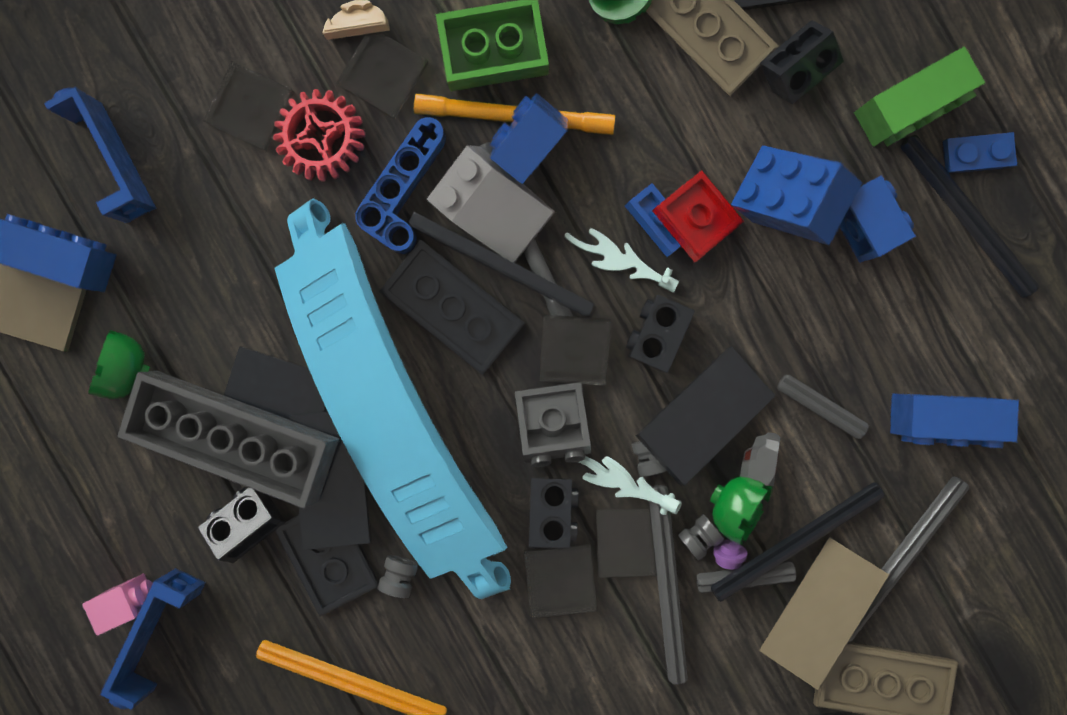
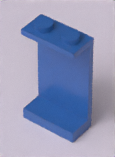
[44,87,156,223]
[100,568,206,710]

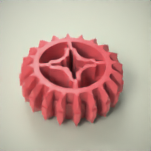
[273,89,365,182]

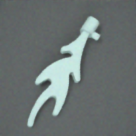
[565,228,679,292]
[579,456,682,515]

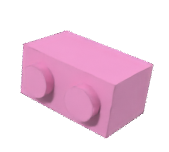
[82,574,153,636]

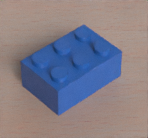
[731,145,862,245]
[0,214,117,292]
[890,393,1019,448]

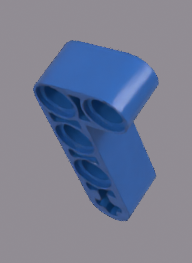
[355,117,446,254]

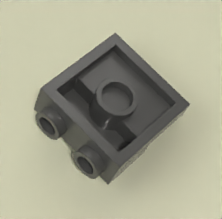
[515,382,591,467]

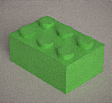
[436,0,549,91]
[854,46,985,147]

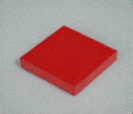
[652,170,744,262]

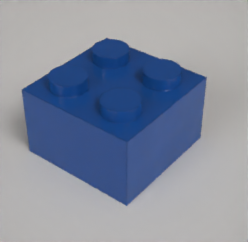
[490,93,568,184]
[839,175,916,263]

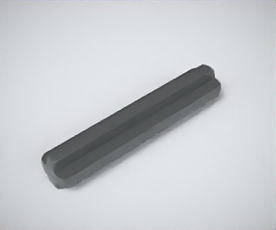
[777,375,869,439]
[696,562,796,593]

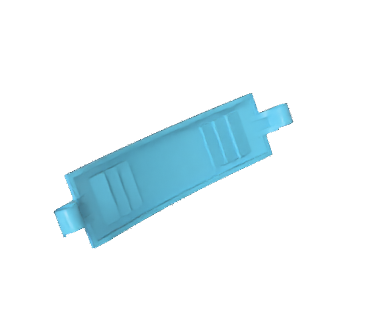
[275,198,511,599]

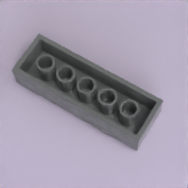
[117,371,339,508]

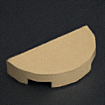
[323,0,390,40]

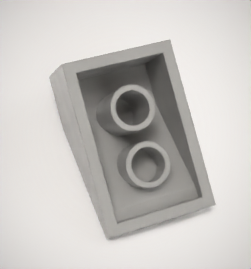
[427,145,555,263]

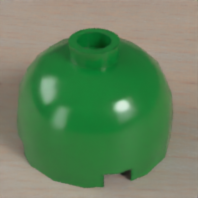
[88,330,150,399]
[710,476,773,546]

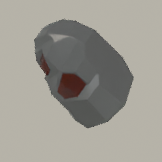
[740,432,781,487]

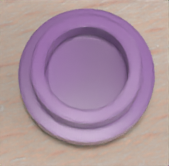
[713,540,747,569]

